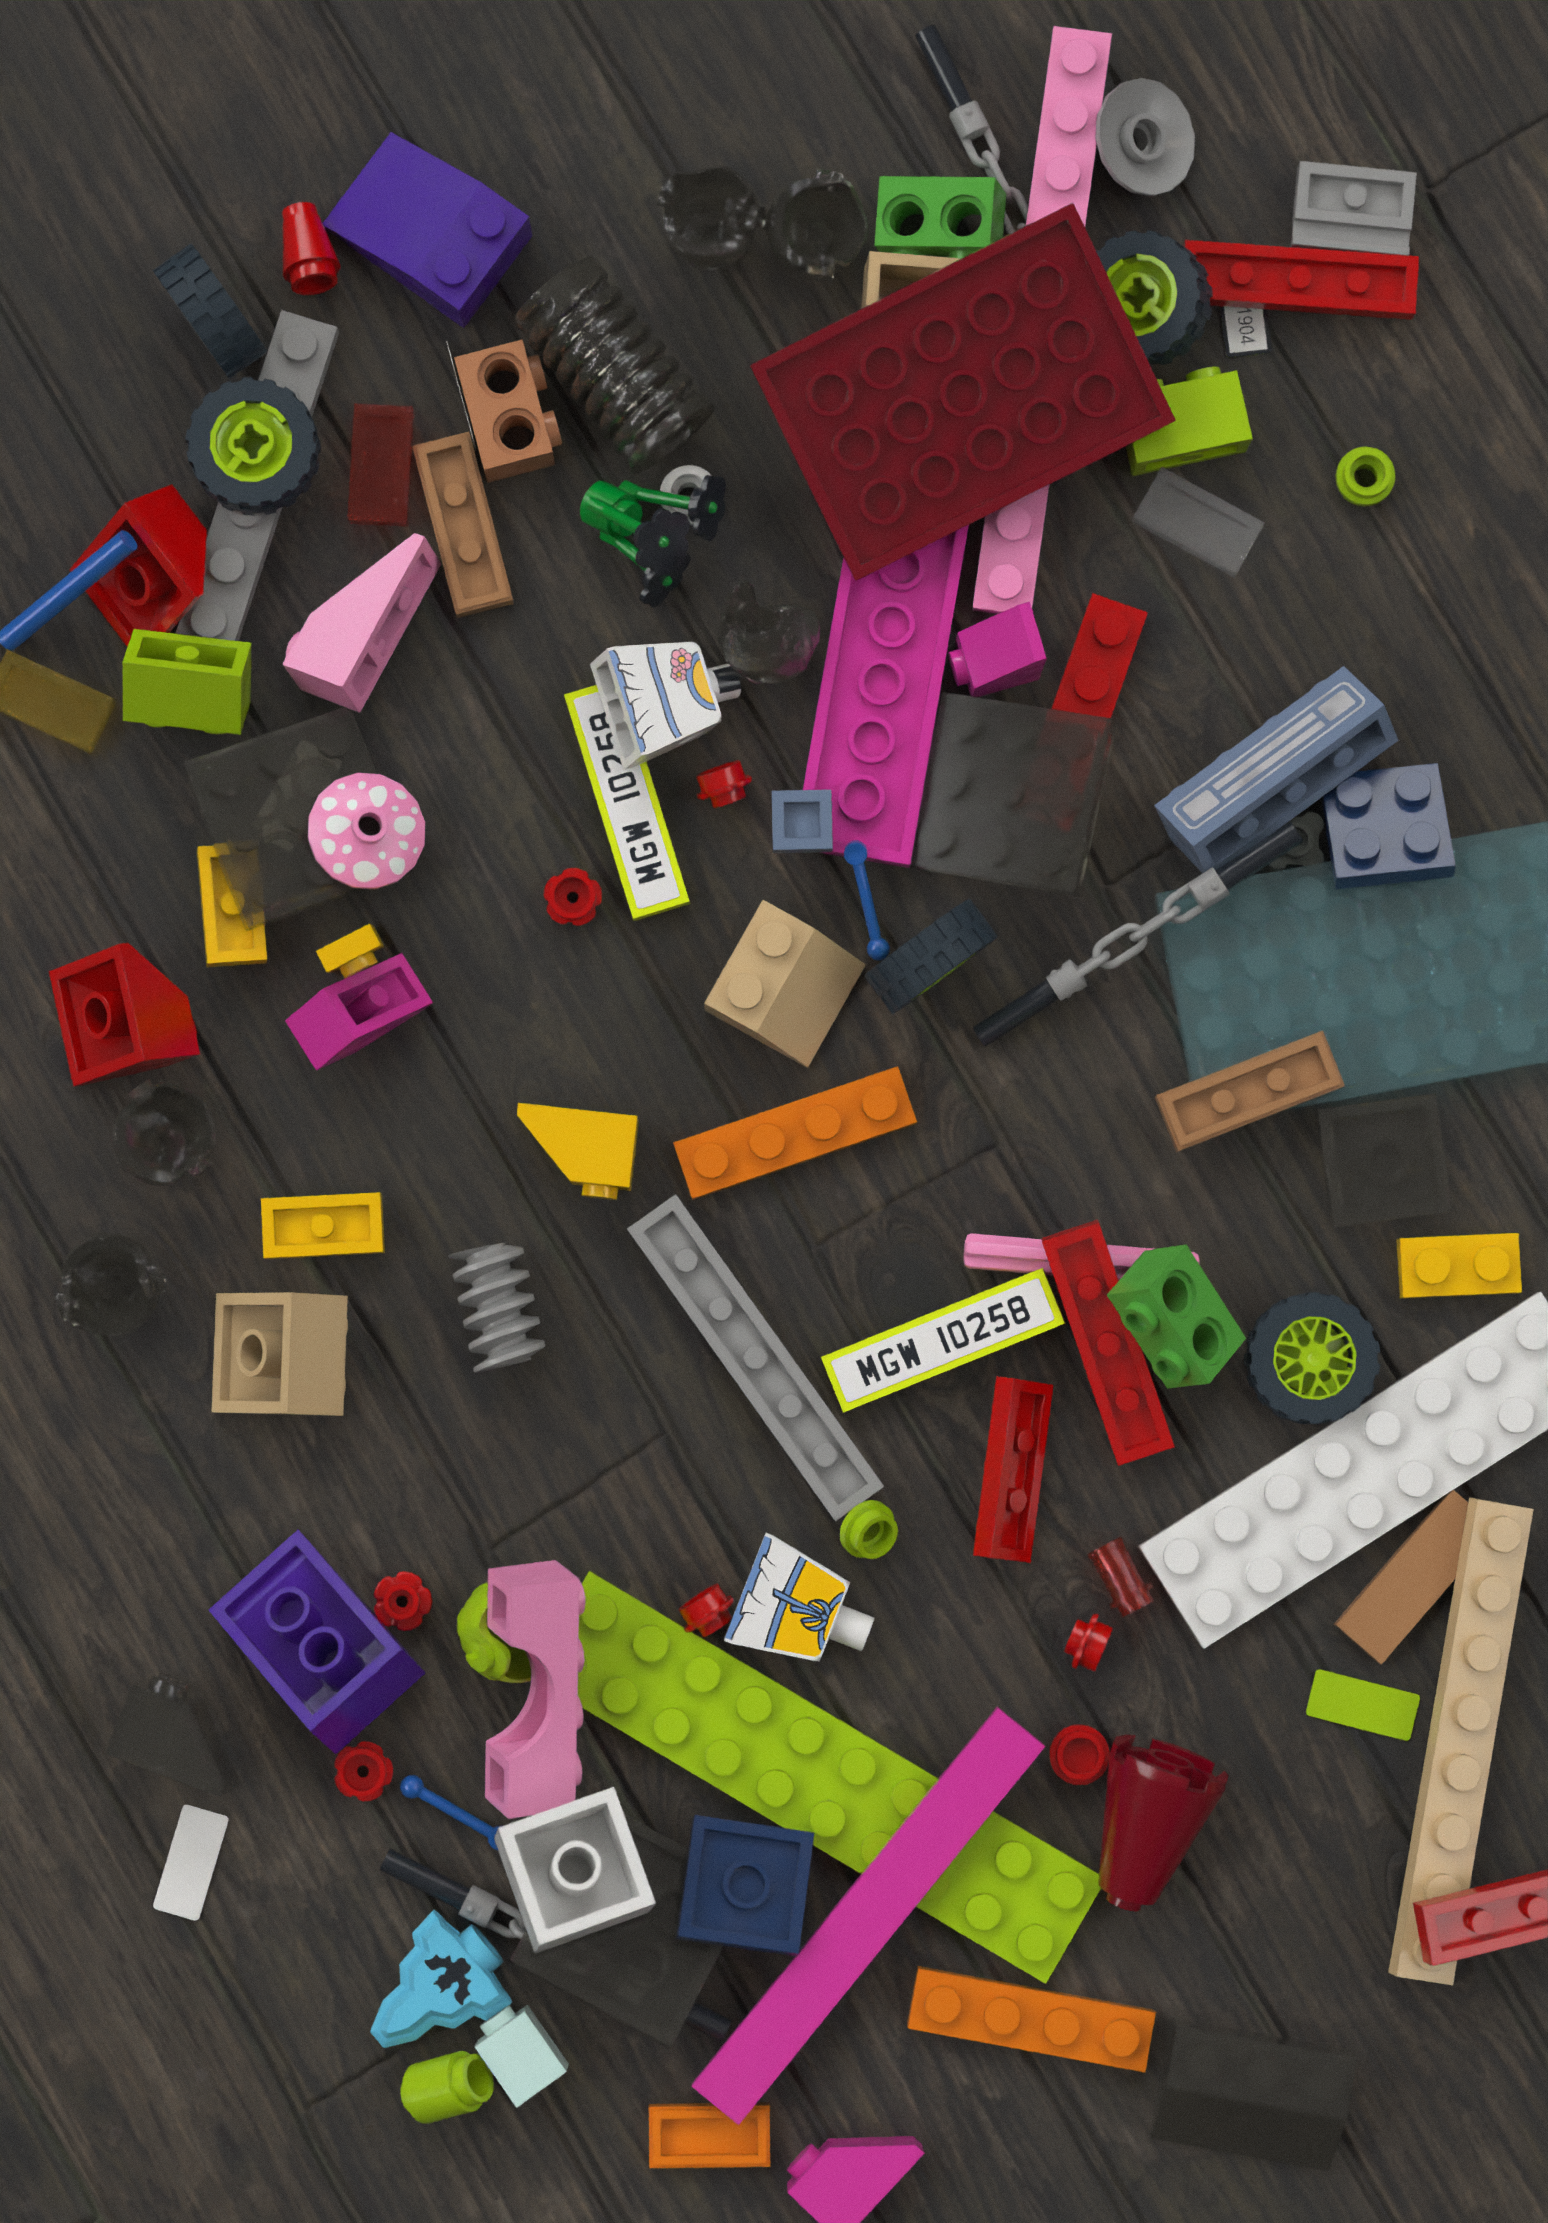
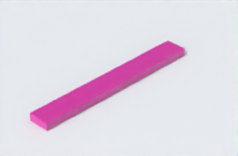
[692,1706,1045,2125]

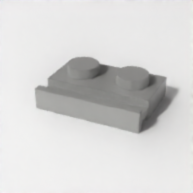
[1290,161,1417,256]

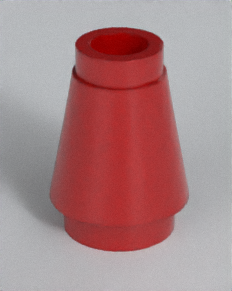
[282,202,341,295]

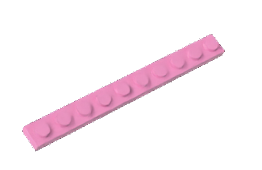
[973,26,1112,614]

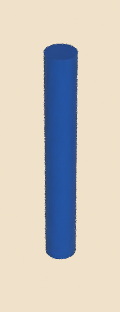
[0,530,137,651]

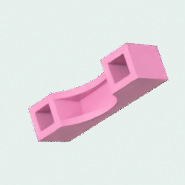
[485,1560,585,1819]

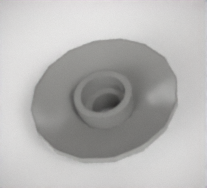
[1095,78,1195,197]

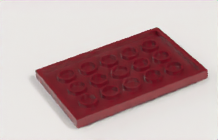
[749,203,1176,581]

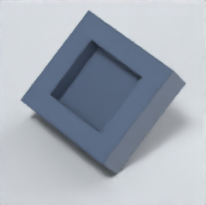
[772,790,833,853]

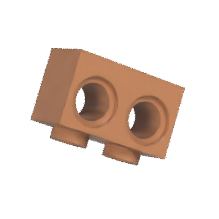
[454,339,562,483]

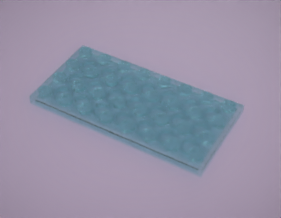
[1154,821,1548,1112]

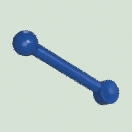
[844,840,890,960]
[400,1775,502,1850]

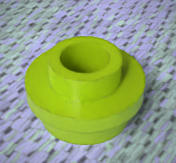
[1336,447,1395,506]
[840,1500,898,1559]

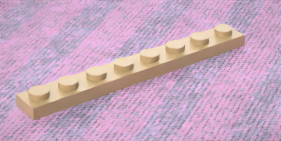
[1388,1497,1534,1985]

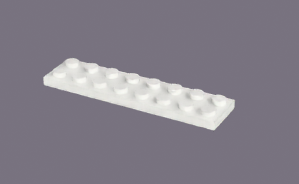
[1138,1292,1548,1648]

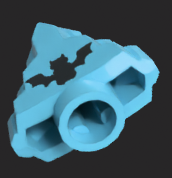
[370,1910,513,2048]

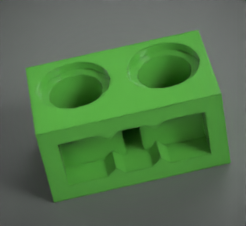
[874,176,1006,258]
[1107,1244,1246,1389]

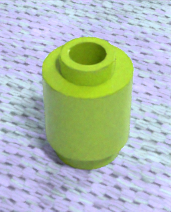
[401,2051,494,2124]

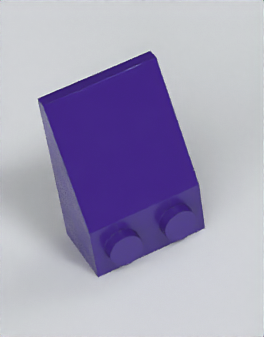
[323,132,533,328]
[209,1530,426,1754]

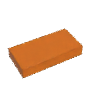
[649,2103,770,2168]

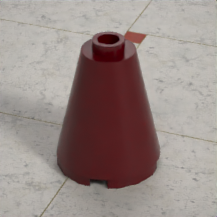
[1098,1734,1229,1911]

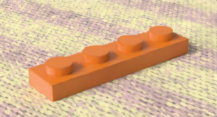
[673,1066,917,1200]
[907,1966,1156,2072]

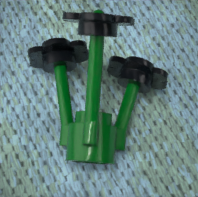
[580,475,726,608]

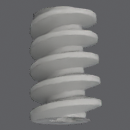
[448,1243,545,1373]

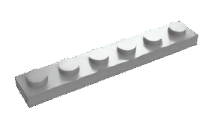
[175,310,339,641]
[627,1194,884,1521]

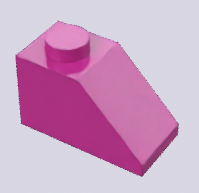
[948,602,1047,699]
[285,953,433,1071]
[787,2136,924,2223]

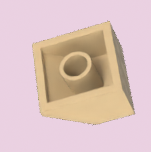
[704,900,866,1068]
[212,1292,348,1416]

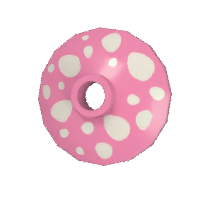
[308,773,425,890]

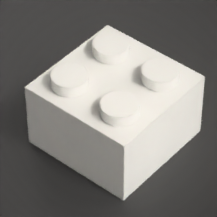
[494,1787,656,1954]

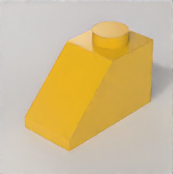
[517,1103,639,1200]

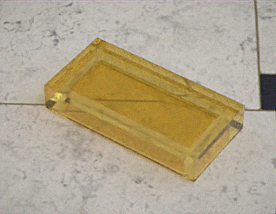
[0,649,116,754]

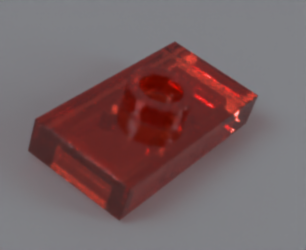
[348,403,415,527]

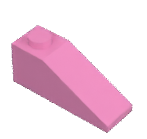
[283,533,441,713]

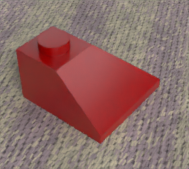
[69,484,207,647]
[49,943,200,1087]

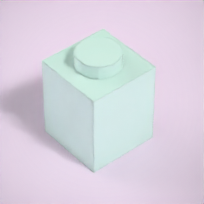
[475,2004,569,2108]

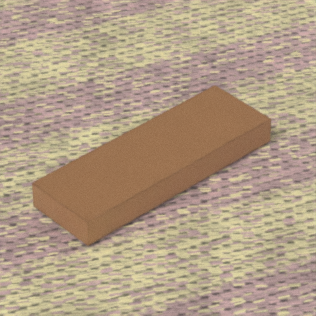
[412,432,514,618]
[1155,1031,1345,1152]
[1334,1490,1468,1665]

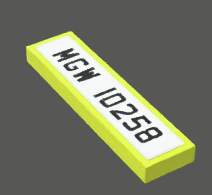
[564,685,690,921]
[821,1268,1065,1412]

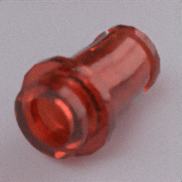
[1087,1536,1154,1618]

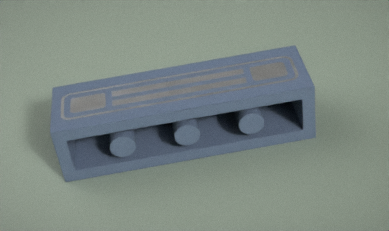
[1154,666,1398,873]

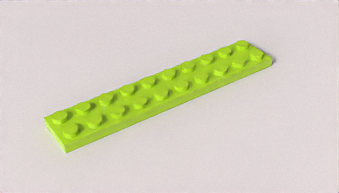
[577,1571,1101,1984]

